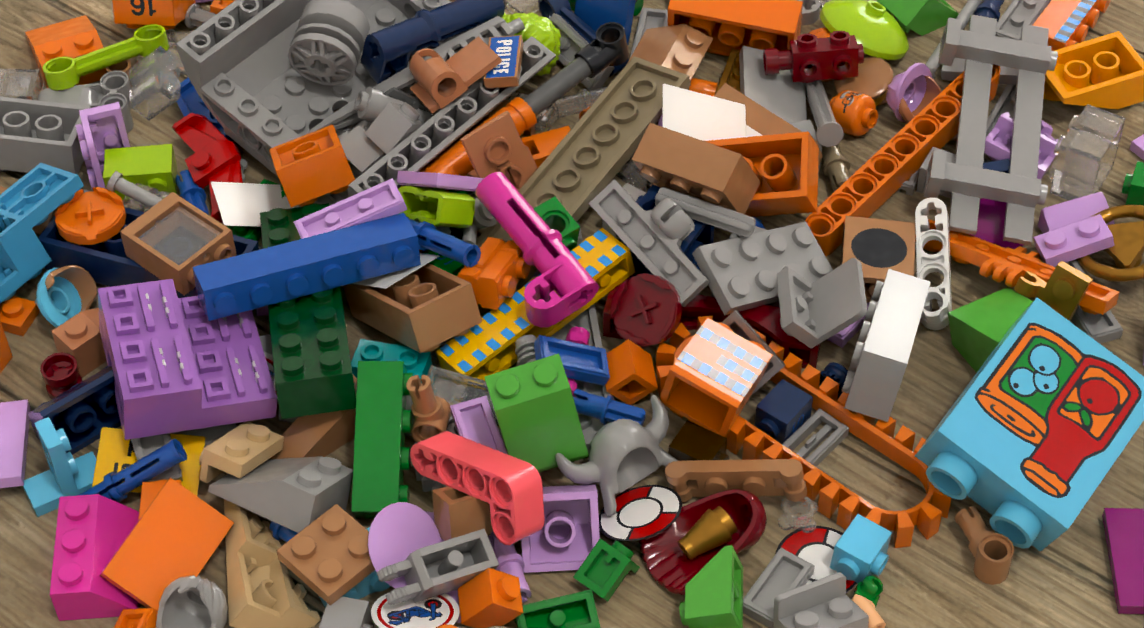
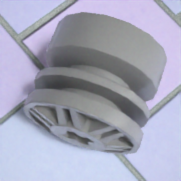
[288,0,370,86]

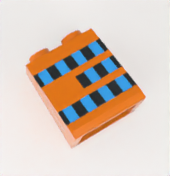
[660,318,773,437]

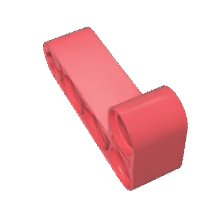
[410,431,544,545]

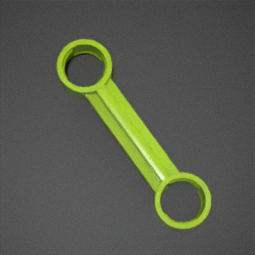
[43,24,169,90]

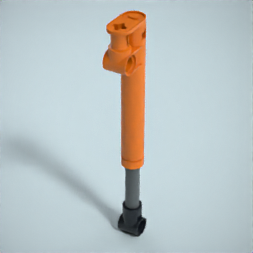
[398,22,629,253]

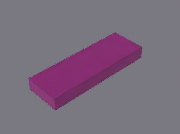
[1102,508,1144,614]

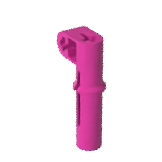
[475,172,599,328]

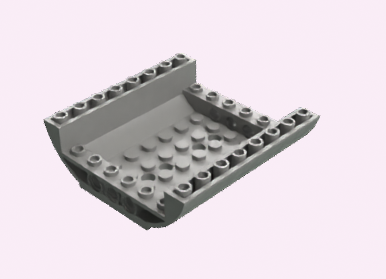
[176,0,556,206]

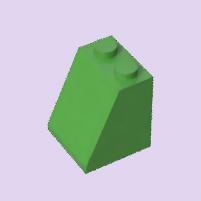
[948,287,1033,373]
[484,353,589,472]

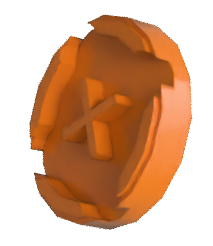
[55,187,127,245]

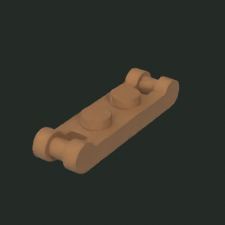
[665,459,807,503]

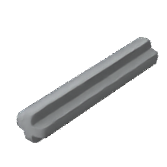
[655,187,756,238]

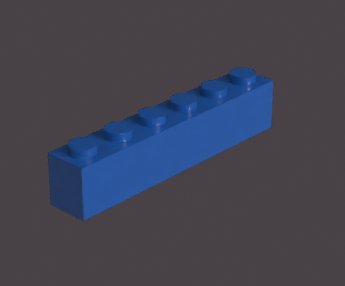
[192,213,421,321]

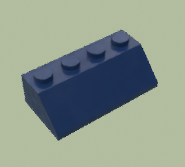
[28,366,121,455]

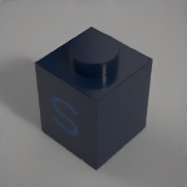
[755,379,813,444]

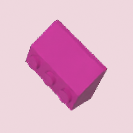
[49,494,140,621]

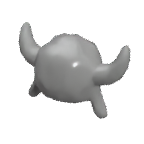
[555,395,679,516]

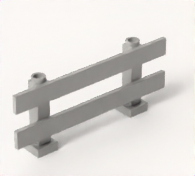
[923,14,1058,245]

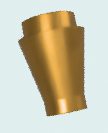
[677,506,738,561]

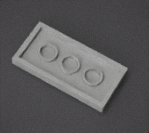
[692,221,833,315]

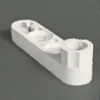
[915,197,952,330]

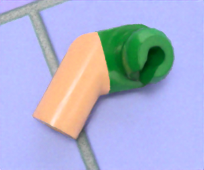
[851,576,886,628]

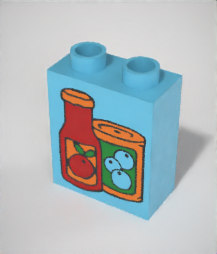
[915,297,1144,551]

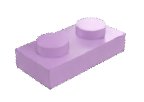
[1033,214,1115,267]

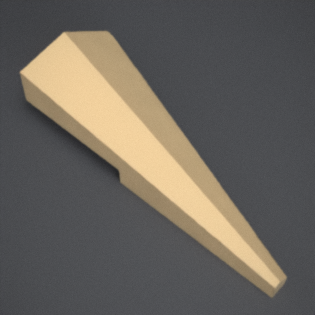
[224,473,320,628]

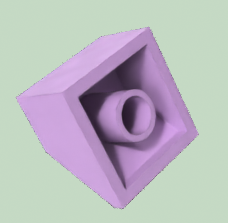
[521,484,600,573]

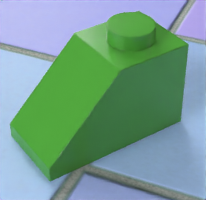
[679,545,743,628]

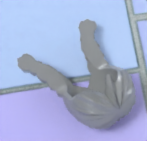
[156,575,228,628]

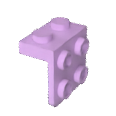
[75,102,130,189]

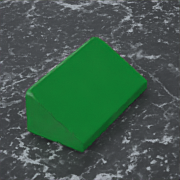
[515,589,601,628]

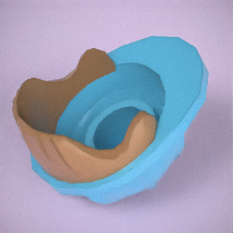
[35,265,97,328]

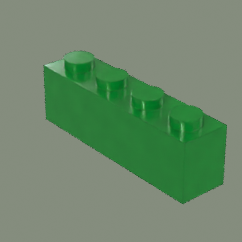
[351,361,413,519]

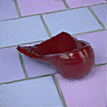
[639,489,767,595]

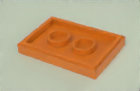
[100,477,234,612]

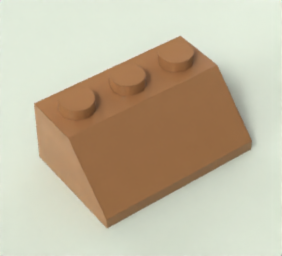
[626,24,713,82]

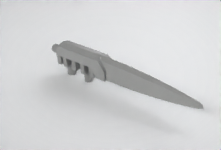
[307,16,525,134]

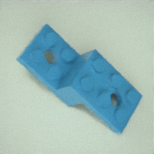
[0,163,84,303]

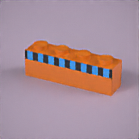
[1032,0,1110,51]

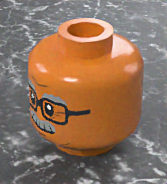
[829,90,878,136]

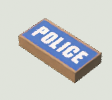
[483,35,524,88]

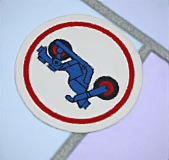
[371,592,460,628]

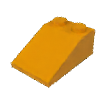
[1045,31,1144,110]

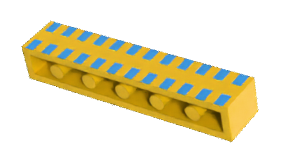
[436,227,635,393]

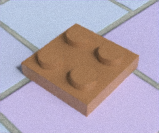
[276,504,375,606]

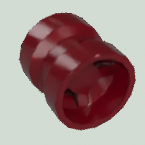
[40,352,83,399]

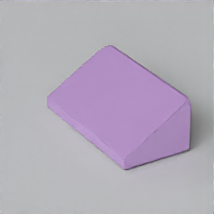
[1038,192,1115,233]

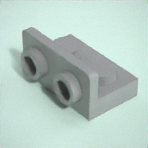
[774,572,869,628]

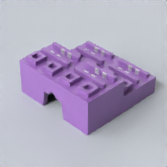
[98,279,277,440]

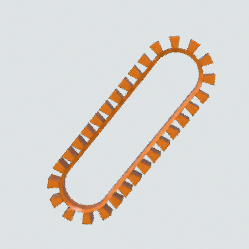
[656,316,952,548]

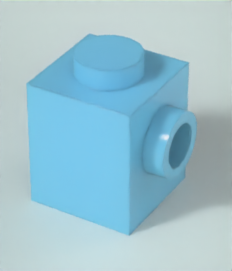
[830,514,892,583]

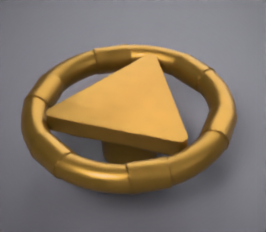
[1077,205,1144,282]

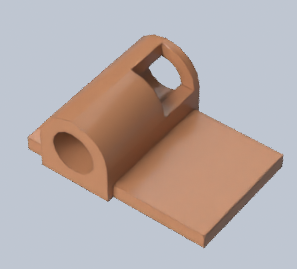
[409,36,502,114]
[460,111,538,191]

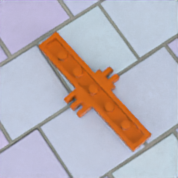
[915,219,1120,315]

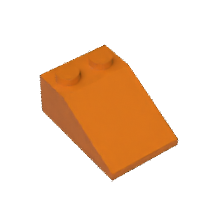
[25,15,107,88]

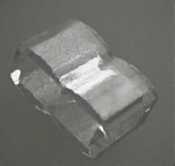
[129,46,181,121]

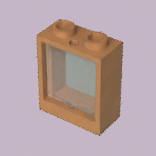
[120,192,237,296]

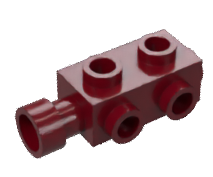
[763,31,864,83]

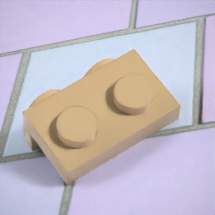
[199,421,284,483]

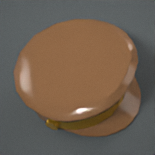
[834,57,893,107]

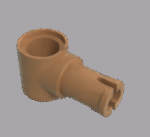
[406,375,451,442]
[955,506,1014,585]

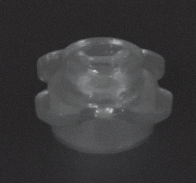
[778,497,818,533]

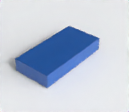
[534,335,610,385]

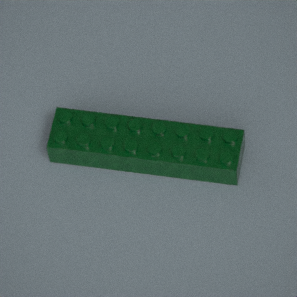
[260,203,356,419]

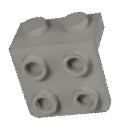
[777,258,867,348]

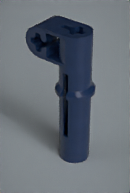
[361,0,505,85]

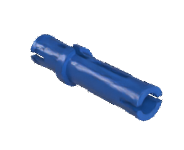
[406,216,481,267]
[78,439,187,502]

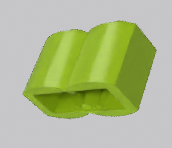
[398,186,475,228]

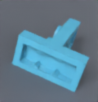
[23,417,96,517]

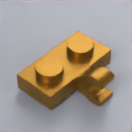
[1014,261,1093,321]

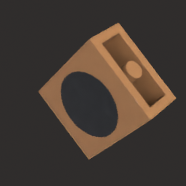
[840,216,916,303]

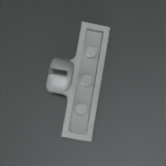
[589,179,711,307]

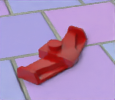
[172,113,243,223]

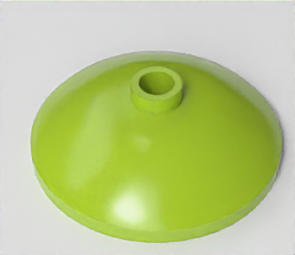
[820,0,909,60]

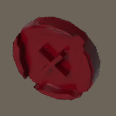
[610,273,682,347]

